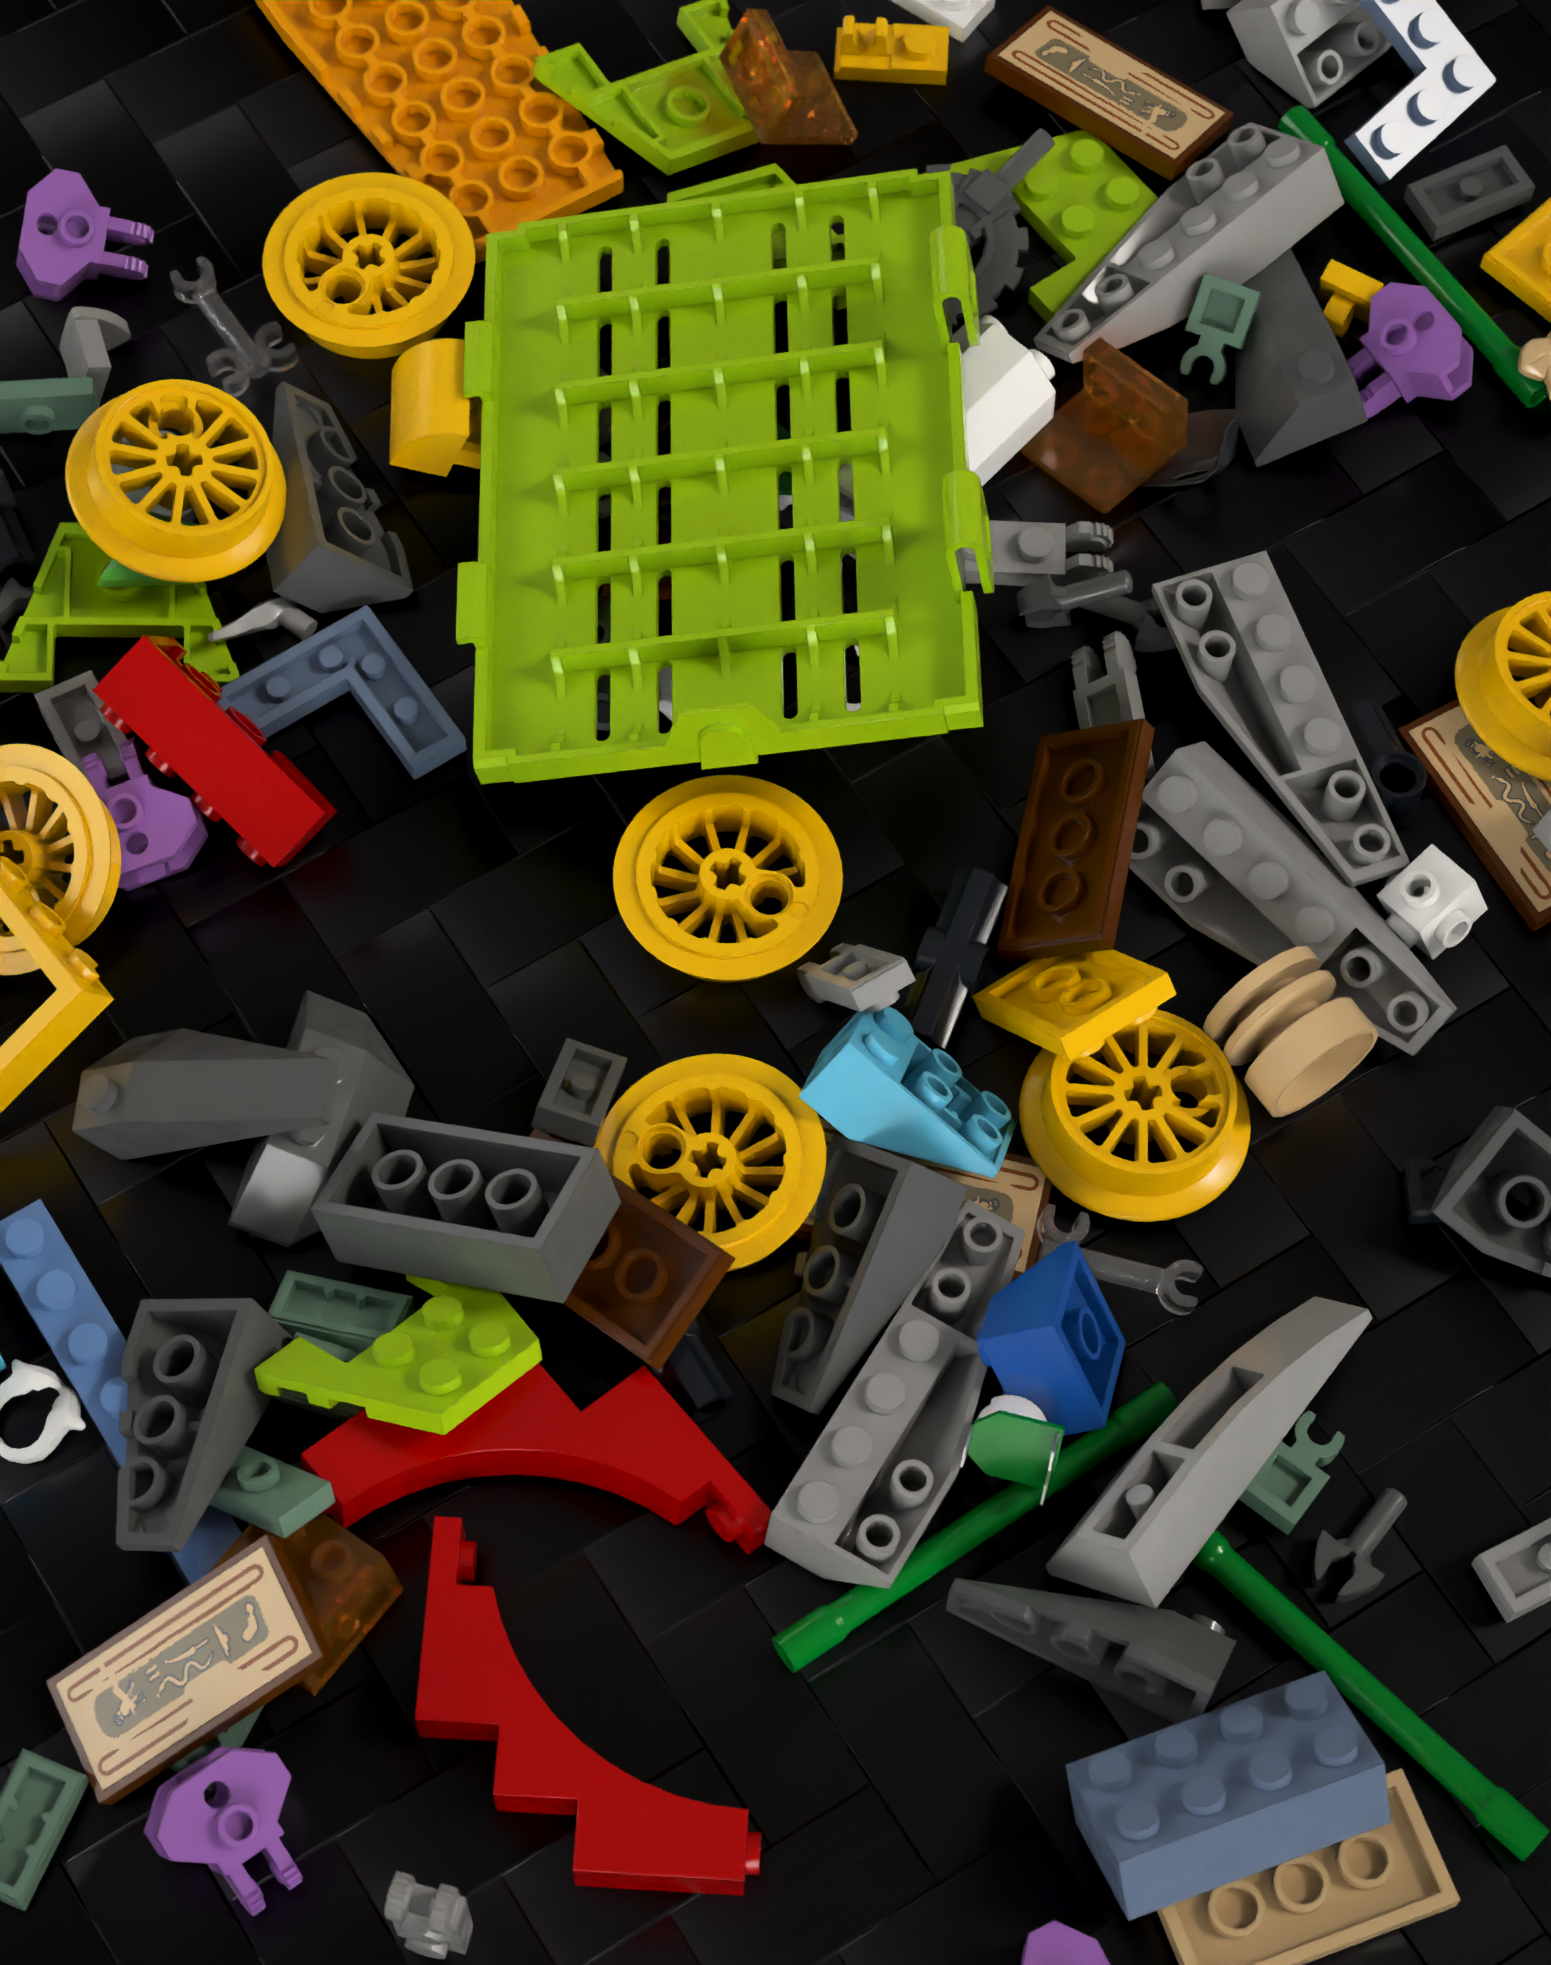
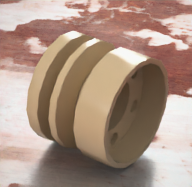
[1203,946,1379,1117]

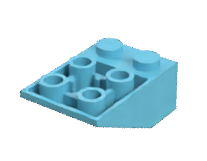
[799,1007,1017,1178]

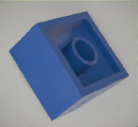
[977,1240,1126,1436]

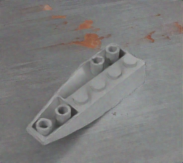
[1226,0,1392,108]
[1033,122,1344,364]
[1151,550,1410,888]
[1129,741,1457,1056]
[764,1199,1026,1589]
[1045,1296,1373,1609]

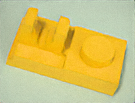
[834,15,949,86]

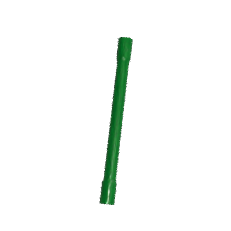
[1278,105,1549,408]
[772,1381,1179,1673]
[1191,1529,1550,1862]

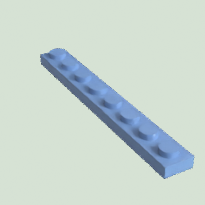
[0,1199,249,1585]

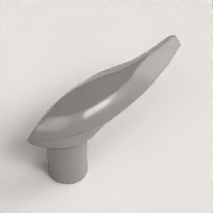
[207,597,318,642]

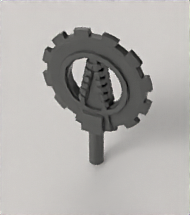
[926,128,1055,327]

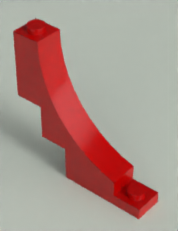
[301,1363,772,1555]
[415,1516,761,1896]

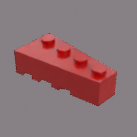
[92,635,337,868]

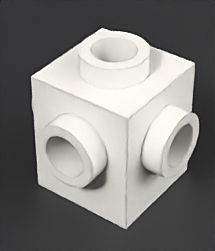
[1377,844,1488,960]

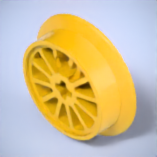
[262,172,475,359]
[65,379,287,583]
[1454,591,1551,783]
[0,744,121,976]
[613,775,843,983]
[1019,1010,1251,1222]
[594,1054,826,1271]

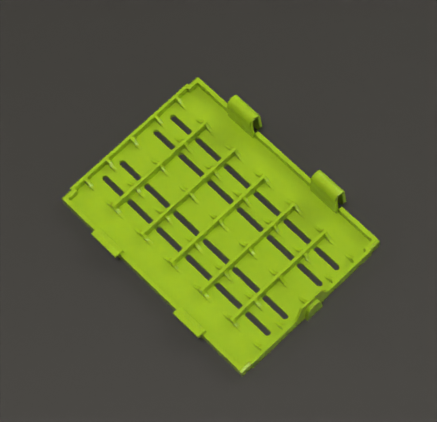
[456,168,995,785]

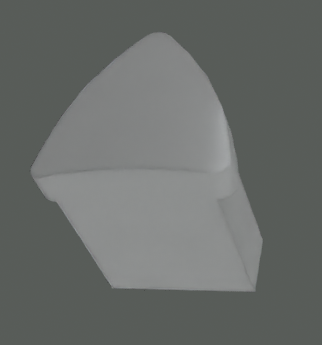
[60,306,131,404]

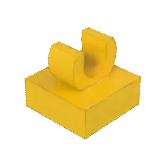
[1319,259,1384,338]

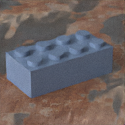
[1065,1670,1391,1921]

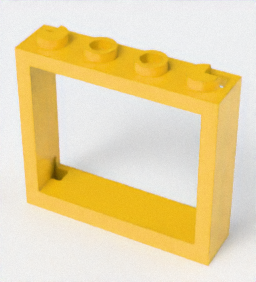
[0,856,114,1113]

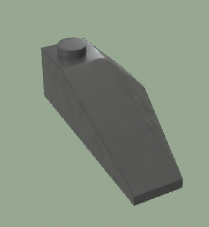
[1234,248,1368,468]
[265,381,414,614]
[72,1028,338,1161]
[1430,1105,1551,1278]
[770,1134,968,1415]
[116,1298,292,1552]
[946,1578,1236,1724]

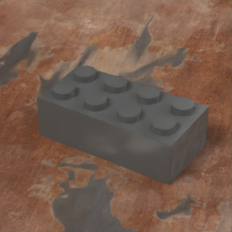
[310,1112,621,1304]

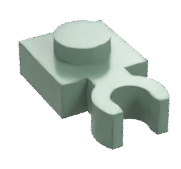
[1180,273,1262,385]
[1238,1411,1345,1535]

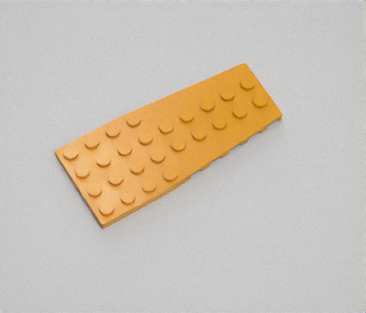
[255,0,624,263]

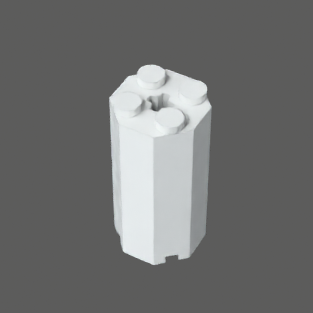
[839,315,1056,560]

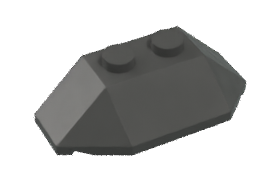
[227,990,415,1248]

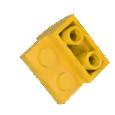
[389,338,482,477]

